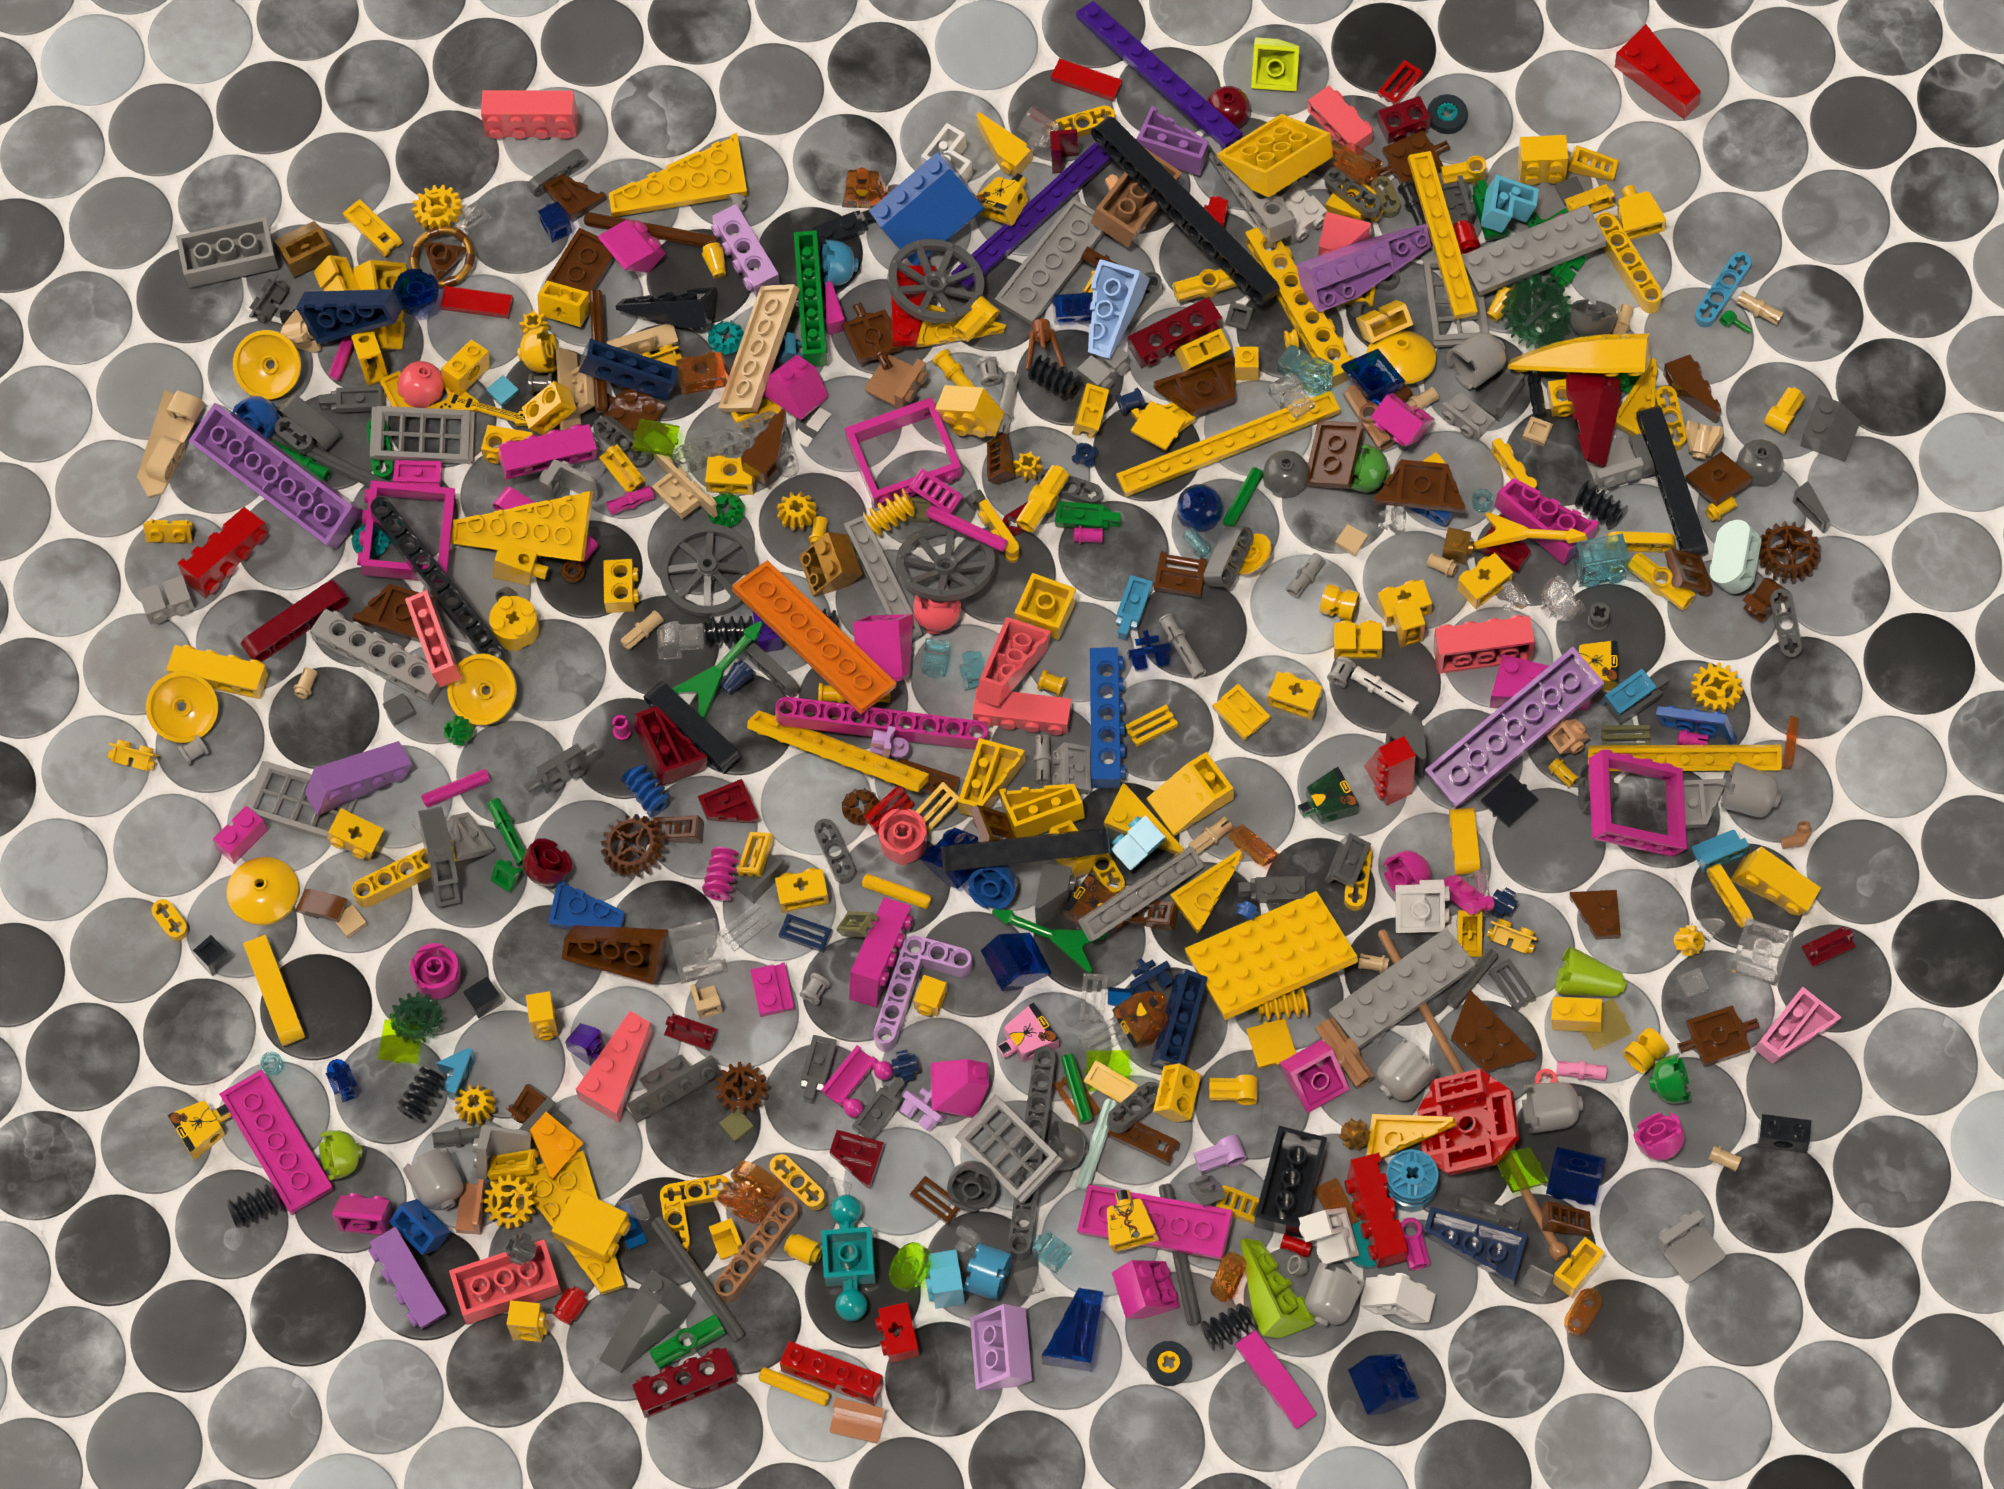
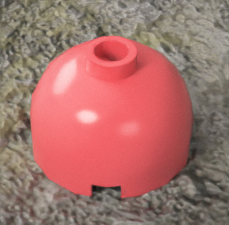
[397,361,444,408]
[913,595,961,634]

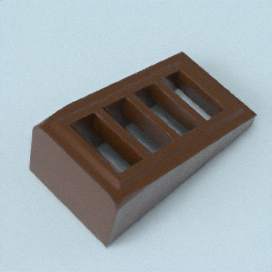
[987,433,1016,485]
[653,815,704,844]
[1124,901,1178,931]
[1541,1201,1591,1236]

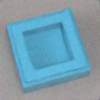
[486,375,519,407]

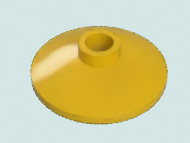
[1238,533,1271,574]

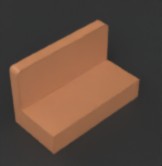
[455,1179,487,1235]
[830,1397,885,1443]

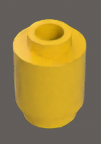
[784,1234,823,1266]

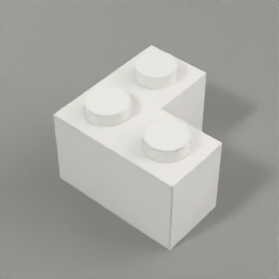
[921,123,973,183]
[1299,1207,1359,1264]
[1360,1273,1436,1324]

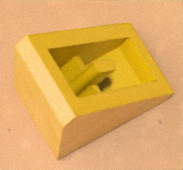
[1456,910,1482,957]

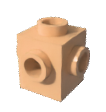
[1546,719,1590,754]

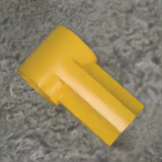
[1440,156,1486,185]
[954,296,1000,342]
[1764,387,1806,435]
[1209,1075,1258,1105]

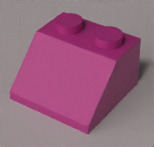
[598,219,666,273]
[764,354,829,420]
[1279,1040,1350,1113]
[332,1193,393,1235]

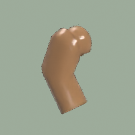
[1780,821,1812,849]

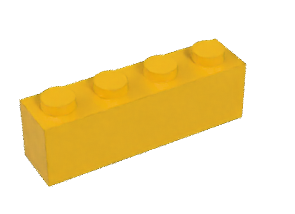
[166,645,269,700]

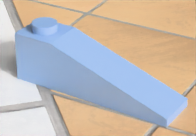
[1088,259,1150,359]

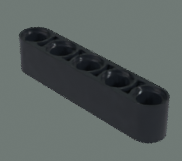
[643,681,741,773]

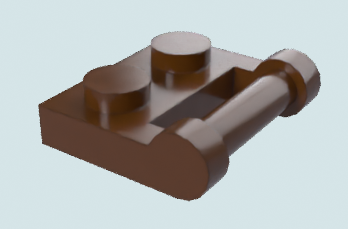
[1664,547,1713,596]
[1154,551,1208,598]
[970,805,1015,842]

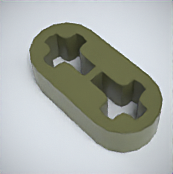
[1371,176,1400,218]

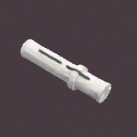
[1351,666,1419,715]

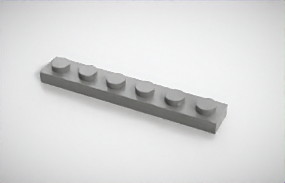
[844,515,922,639]
[1078,846,1204,941]

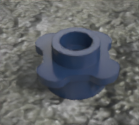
[1072,443,1098,468]

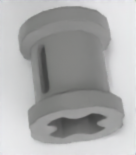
[976,356,1001,387]
[1327,656,1357,688]
[177,735,209,765]
[800,973,830,1005]

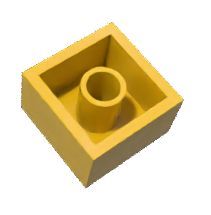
[1518,135,1568,185]
[935,385,1004,437]
[1014,573,1077,640]

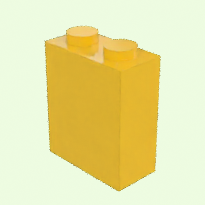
[551,1188,631,1263]

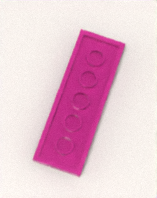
[219,1069,334,1215]
[1077,1184,1233,1260]

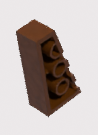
[561,925,669,984]

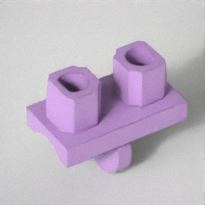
[870,726,909,759]
[900,1088,947,1131]

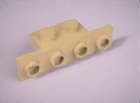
[584,324,678,354]
[556,348,595,431]
[651,449,718,519]

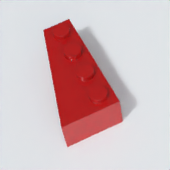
[1614,24,1701,119]
[177,507,269,599]
[1364,736,1416,806]
[1344,1152,1408,1268]

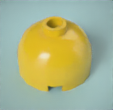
[517,326,558,373]

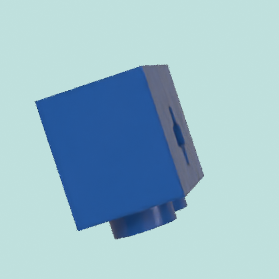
[389,1199,451,1255]

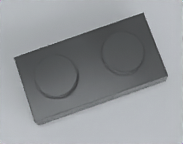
[1189,1175,1226,1206]

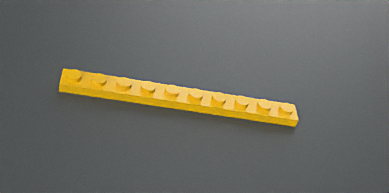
[1116,390,1340,497]

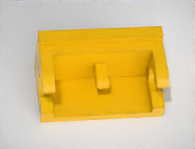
[1072,383,1109,438]

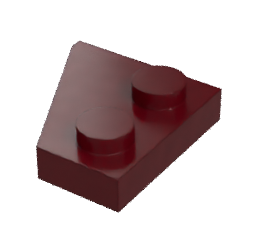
[1477,514,1531,572]
[697,779,760,823]
[829,1130,884,1189]

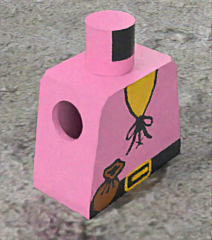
[997,1002,1059,1062]

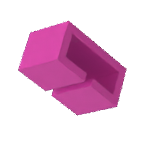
[213,806,268,864]

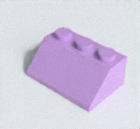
[970,1304,1032,1391]

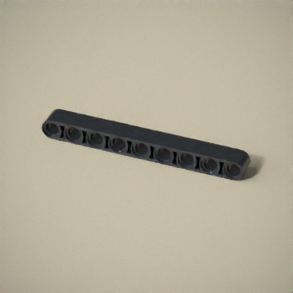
[370,497,505,662]

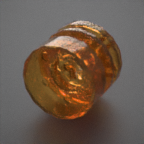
[717,1160,783,1225]

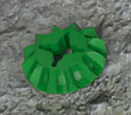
[707,492,745,527]

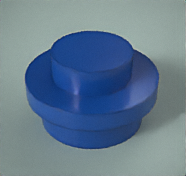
[1236,901,1260,921]

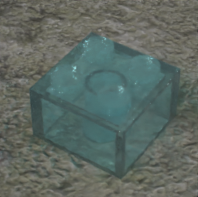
[1573,534,1629,588]

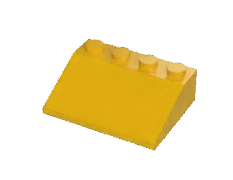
[1217,114,1333,197]

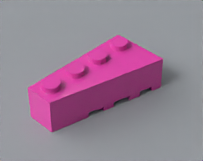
[1494,478,1599,565]

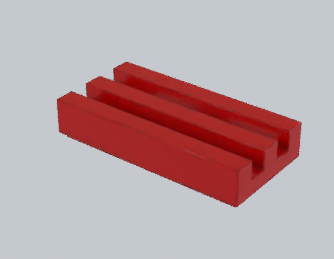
[1378,60,1423,105]
[864,785,914,835]

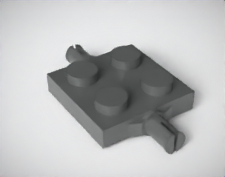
[524,743,599,794]

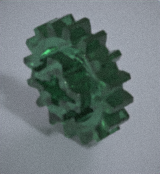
[390,992,444,1044]

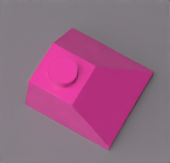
[931,1059,989,1118]

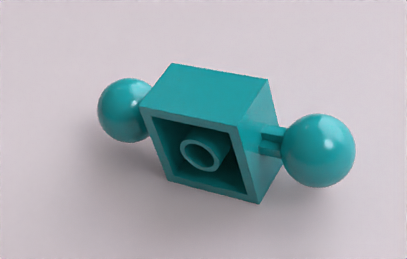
[821,1194,876,1321]

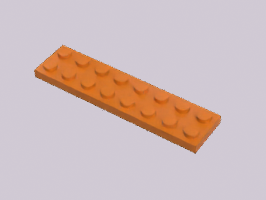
[732,560,896,714]

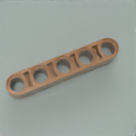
[715,1198,799,1303]

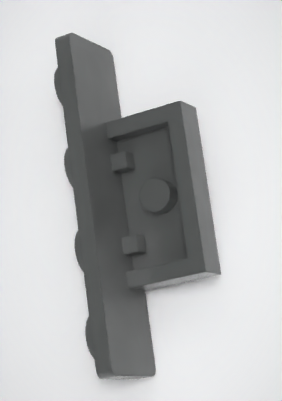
[628,1055,721,1122]

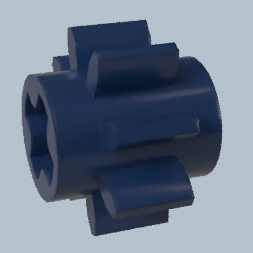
[1491,887,1519,918]
[891,1050,919,1082]

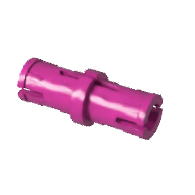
[606,485,655,516]

